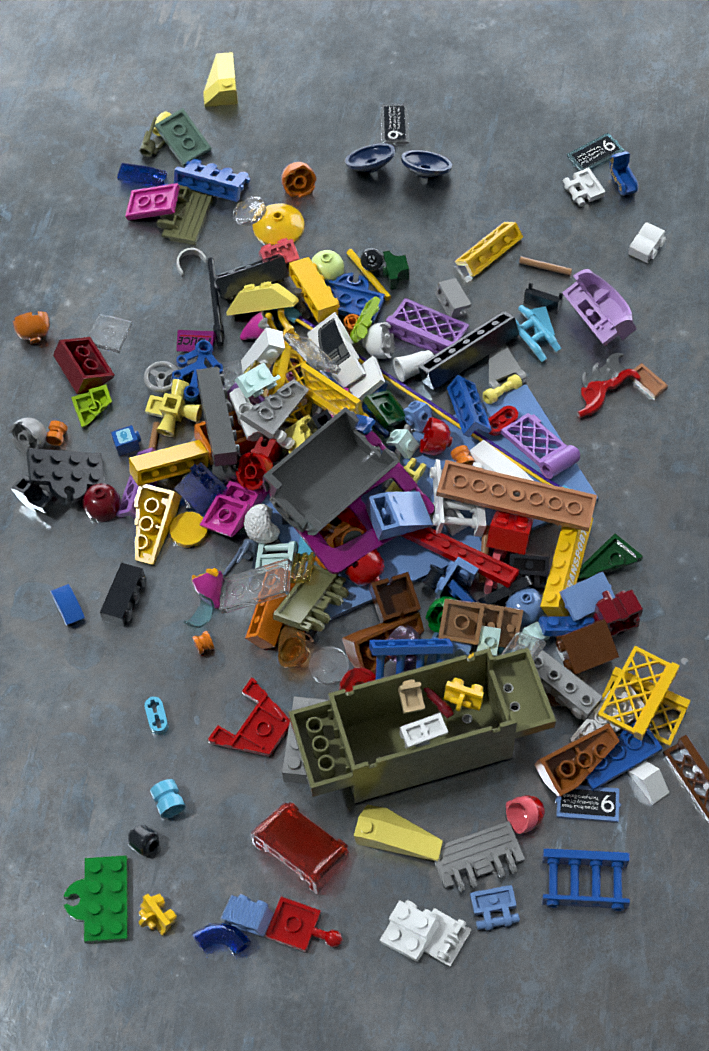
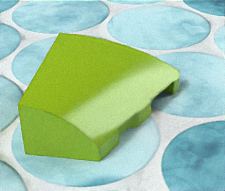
[71,385,112,428]

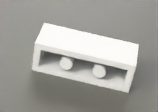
[241,327,285,374]

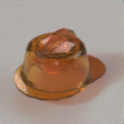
[278,625,309,668]

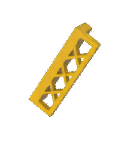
[455,222,523,277]

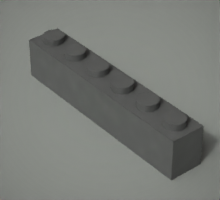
[196,367,240,467]

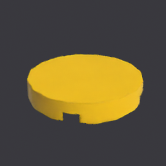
[170,512,208,548]

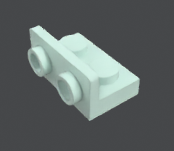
[235,363,281,399]

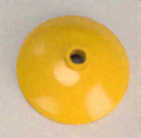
[253,204,304,246]

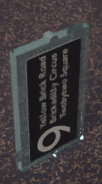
[567,133,624,171]

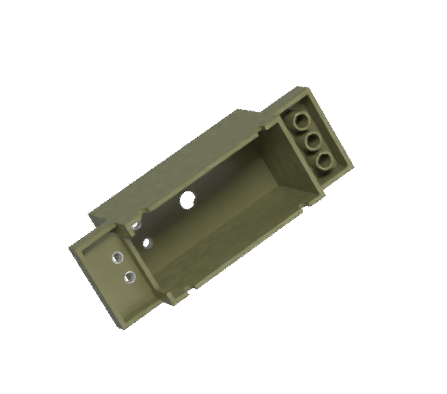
[289,648,556,803]

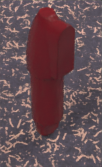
[424,687,454,719]

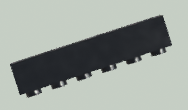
[418,311,519,390]

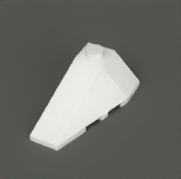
[470,440,533,497]

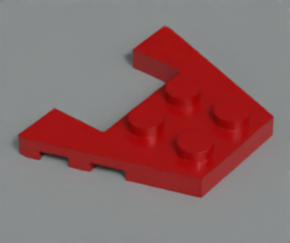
[207,677,290,757]

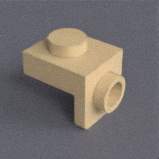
[398,680,425,714]

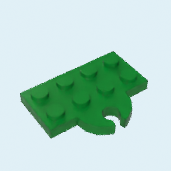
[63,855,128,943]

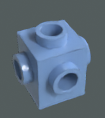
[403,401,432,432]

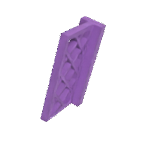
[386,298,469,354]

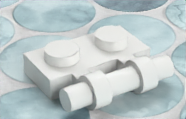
[563,168,606,207]

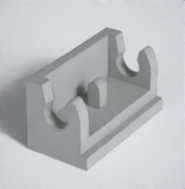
[435,278,471,318]

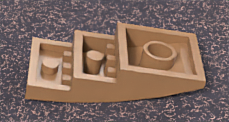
[438,599,523,650]

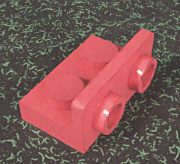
[258,238,300,264]

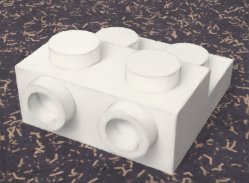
[380,900,439,962]

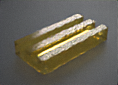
[289,552,316,583]

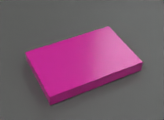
[125,183,180,220]

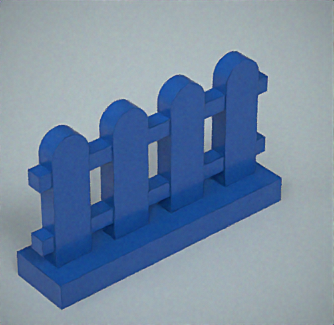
[174,159,250,202]

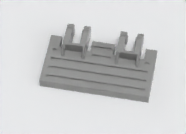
[434,821,525,892]

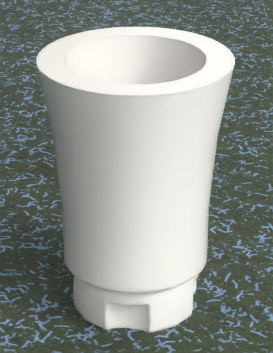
[393,350,434,382]

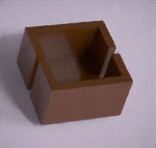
[369,572,421,623]

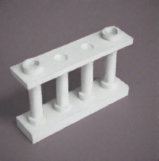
[430,459,486,537]

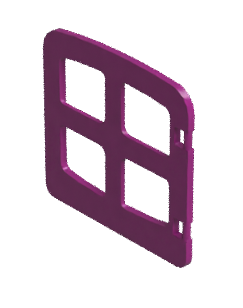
[269,431,434,574]

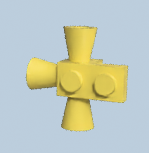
[145,379,203,437]

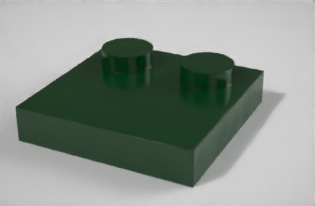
[363,390,406,429]

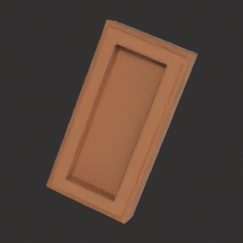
[629,363,668,399]

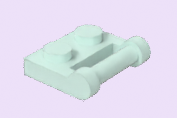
[255,541,298,575]

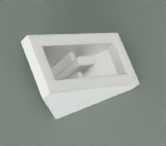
[628,761,670,805]

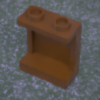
[556,619,619,674]

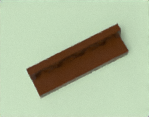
[663,735,709,822]

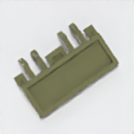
[156,185,214,245]
[273,564,349,632]

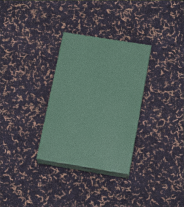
[155,108,212,167]

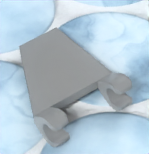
[489,344,527,389]

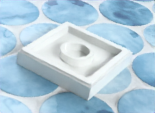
[349,356,385,402]

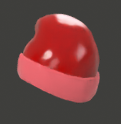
[506,795,545,834]

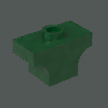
[382,250,409,290]

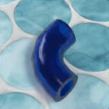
[191,923,251,956]

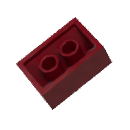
[53,337,115,394]

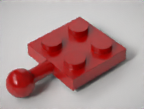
[265,896,342,953]

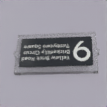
[380,103,409,145]

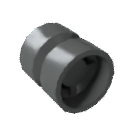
[212,455,242,484]

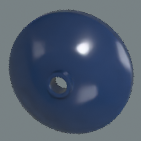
[345,143,396,173]
[401,150,452,179]

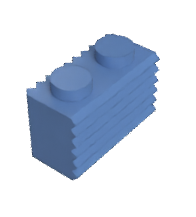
[221,895,273,937]

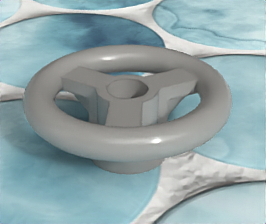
[144,361,180,393]

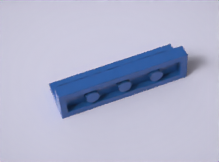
[447,375,492,437]

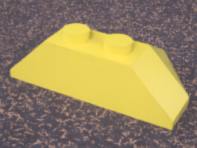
[226,282,299,316]

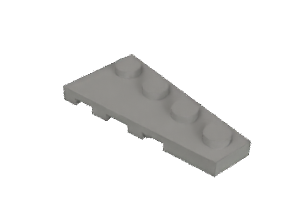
[239,379,309,439]

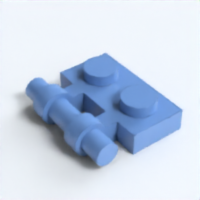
[470,885,520,931]

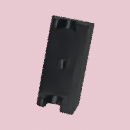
[523,283,563,314]

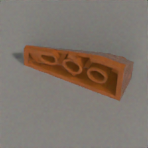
[342,612,424,674]
[534,723,619,797]

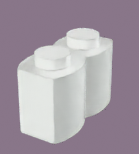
[628,222,666,263]

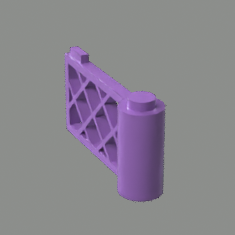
[501,413,580,479]

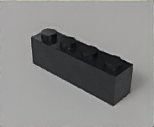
[213,254,289,300]

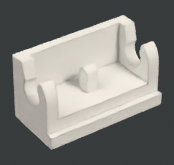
[399,713,448,749]

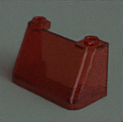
[250,802,349,895]

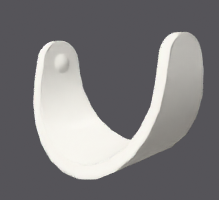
[176,248,208,276]

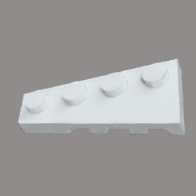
[569,680,645,743]

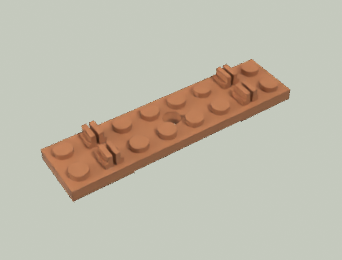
[436,460,597,532]

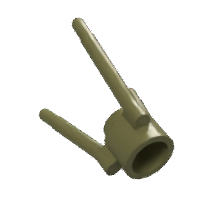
[139,117,166,157]

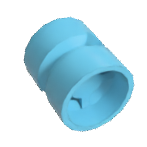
[150,779,186,818]

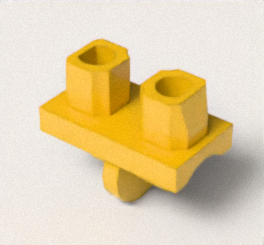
[443,677,484,712]
[138,893,177,936]

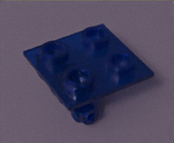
[174,462,227,514]

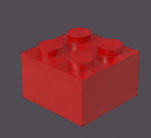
[486,511,534,555]

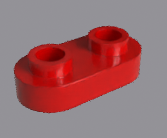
[488,406,518,436]

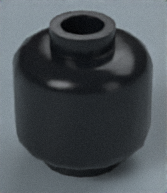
[360,247,383,271]
[128,824,159,856]

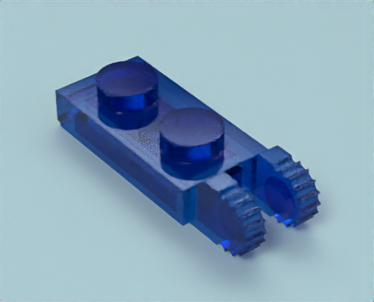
[117,163,167,187]

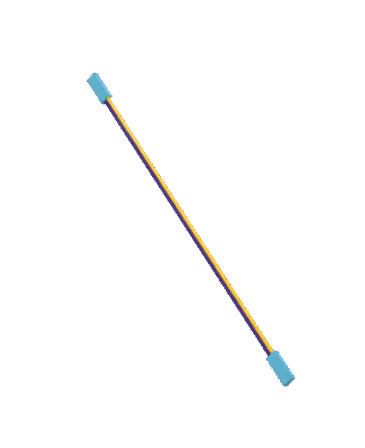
[273,307,570,489]

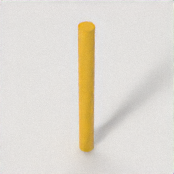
[346,249,391,301]

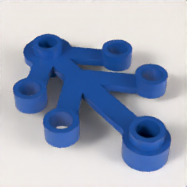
[172,340,223,402]

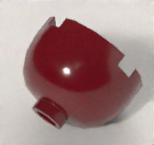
[83,483,121,522]

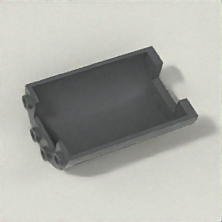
[263,407,400,535]

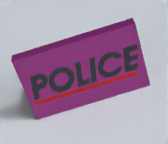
[176,330,216,353]

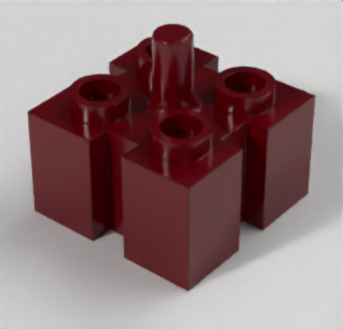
[593,589,643,637]

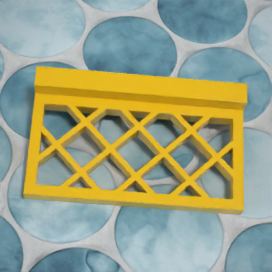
[267,344,321,424]
[301,363,369,417]
[597,646,680,741]
[602,666,691,747]

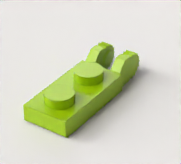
[350,296,381,344]

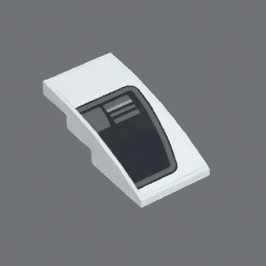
[307,313,366,388]

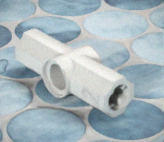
[229,388,263,442]

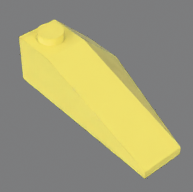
[203,52,238,107]
[354,804,443,862]

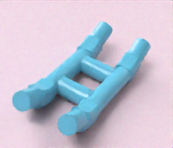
[515,305,562,362]

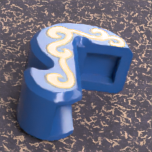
[610,151,639,196]

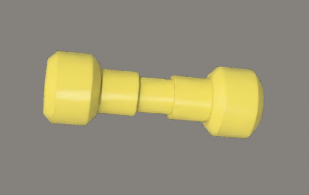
[482,374,522,405]

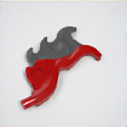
[577,353,641,418]

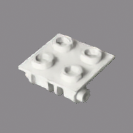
[424,908,472,967]

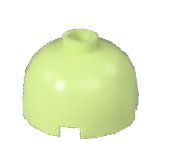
[311,250,345,281]

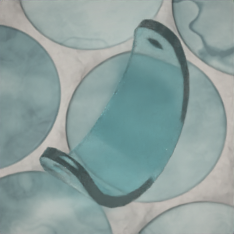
[184,593,214,628]

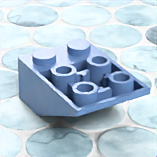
[365,491,433,541]

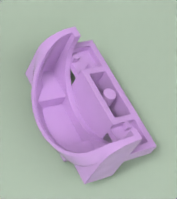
[562,269,637,346]

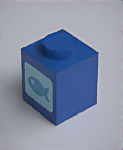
[111,425,141,456]

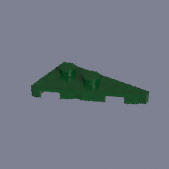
[577,533,643,583]

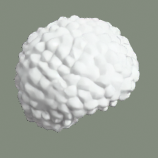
[244,504,280,544]

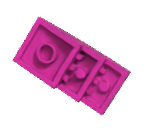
[200,479,269,537]

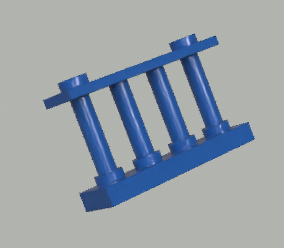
[369,638,453,682]
[542,848,630,912]

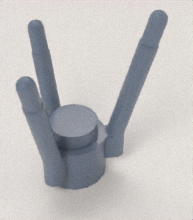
[223,539,258,588]

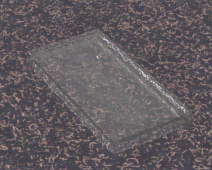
[219,558,292,614]

